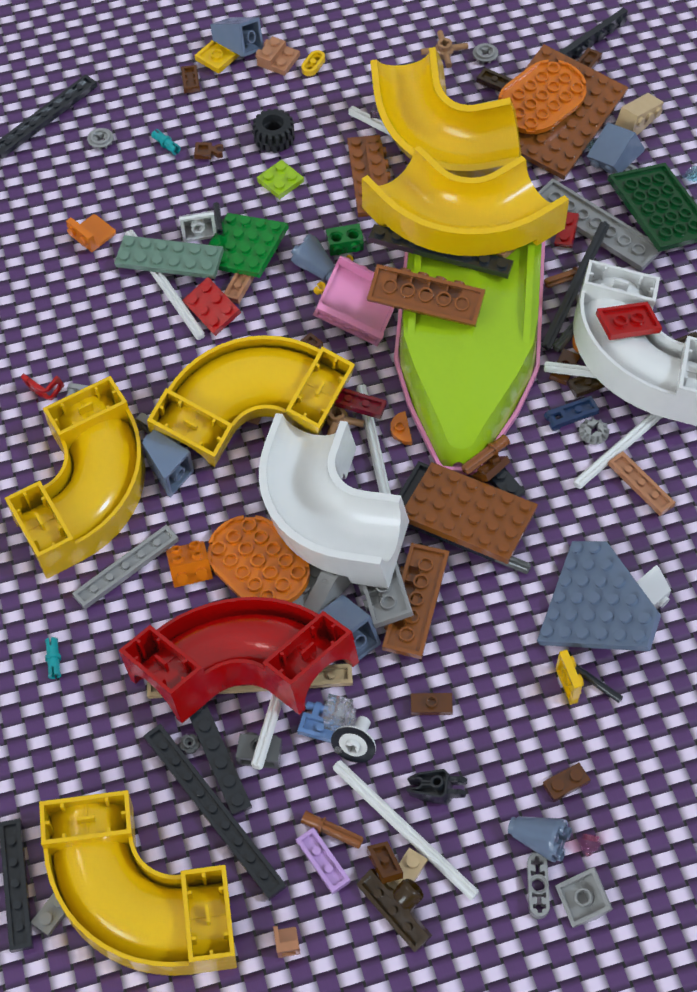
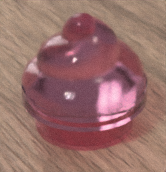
[579,833,601,857]

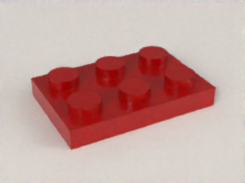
[182,277,241,336]
[596,302,662,340]

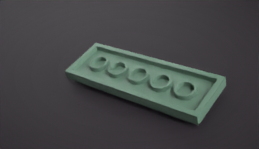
[114,235,224,279]

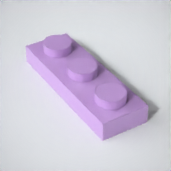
[295,827,351,895]

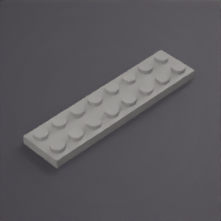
[538,178,662,272]

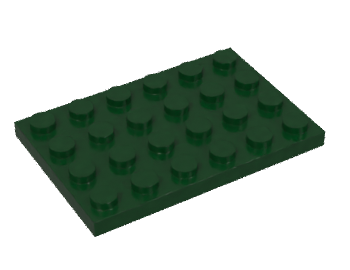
[607,163,697,252]

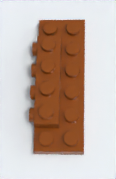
[347,135,391,217]
[367,264,486,327]
[382,543,449,659]

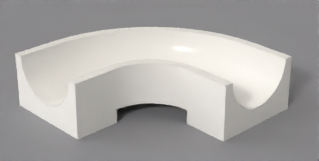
[573,260,697,426]
[259,413,409,589]

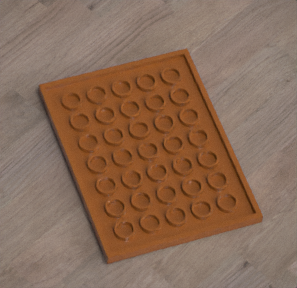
[519,44,628,180]

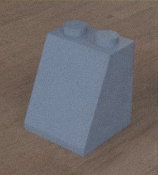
[210,17,264,57]
[587,122,645,174]
[142,429,194,498]
[317,595,381,664]

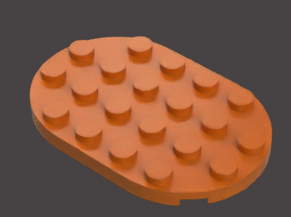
[498,59,587,134]
[207,515,310,602]

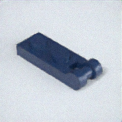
[544,396,599,431]

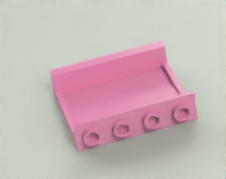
[313,256,394,346]

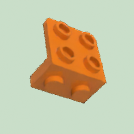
[66,214,116,252]
[166,541,213,588]

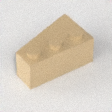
[615,93,664,135]

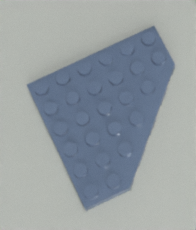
[537,541,661,651]

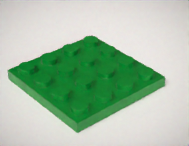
[208,213,289,278]

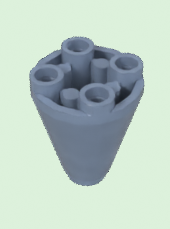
[291,233,335,281]
[508,816,572,862]

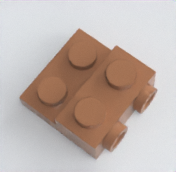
[256,36,300,76]

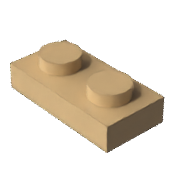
[387,848,428,890]

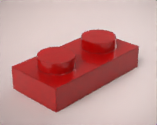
[554,212,579,248]

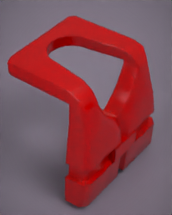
[21,373,64,400]

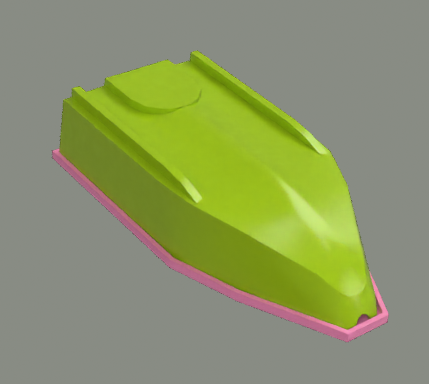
[394,241,545,475]

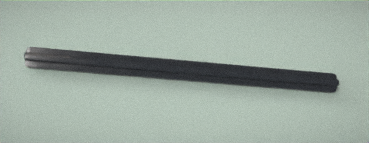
[541,221,610,350]

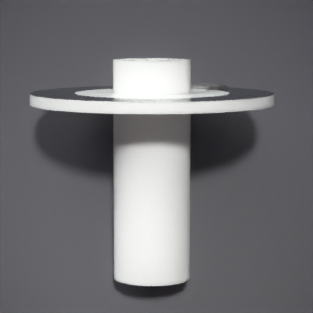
[331,716,376,763]

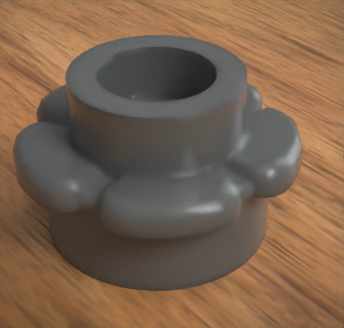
[179,734,200,754]

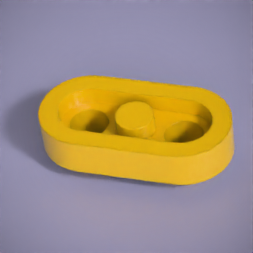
[301,50,325,76]

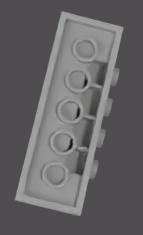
[358,562,414,628]

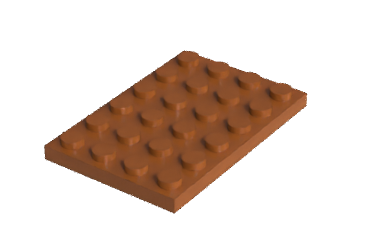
[405,462,538,564]

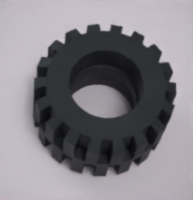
[252,109,295,153]

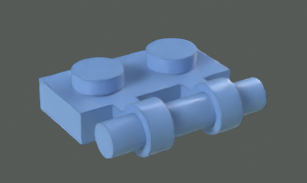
[297,701,348,743]

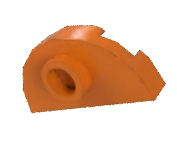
[390,411,412,445]

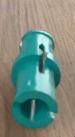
[151,129,181,155]
[45,637,61,679]

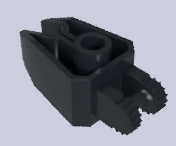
[406,769,467,805]

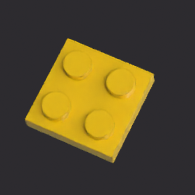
[194,40,240,74]
[555,650,584,705]

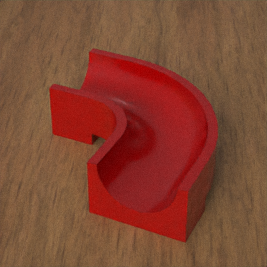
[119,597,359,723]

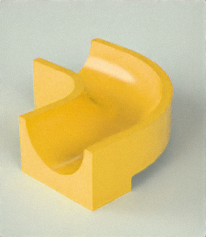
[370,47,521,178]
[362,145,569,256]
[147,335,355,467]
[5,376,146,579]
[39,790,237,976]

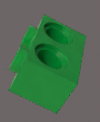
[326,223,364,256]

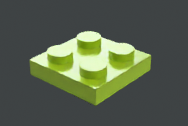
[257,160,304,200]

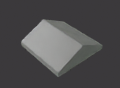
[555,867,613,928]

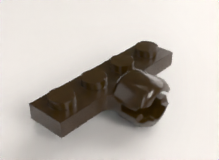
[356,868,432,952]

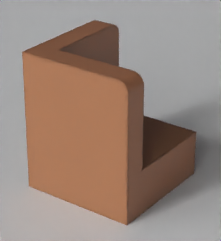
[273,926,300,958]

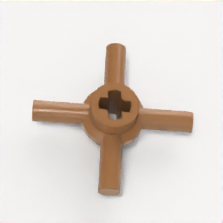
[420,30,468,68]
[326,406,365,435]

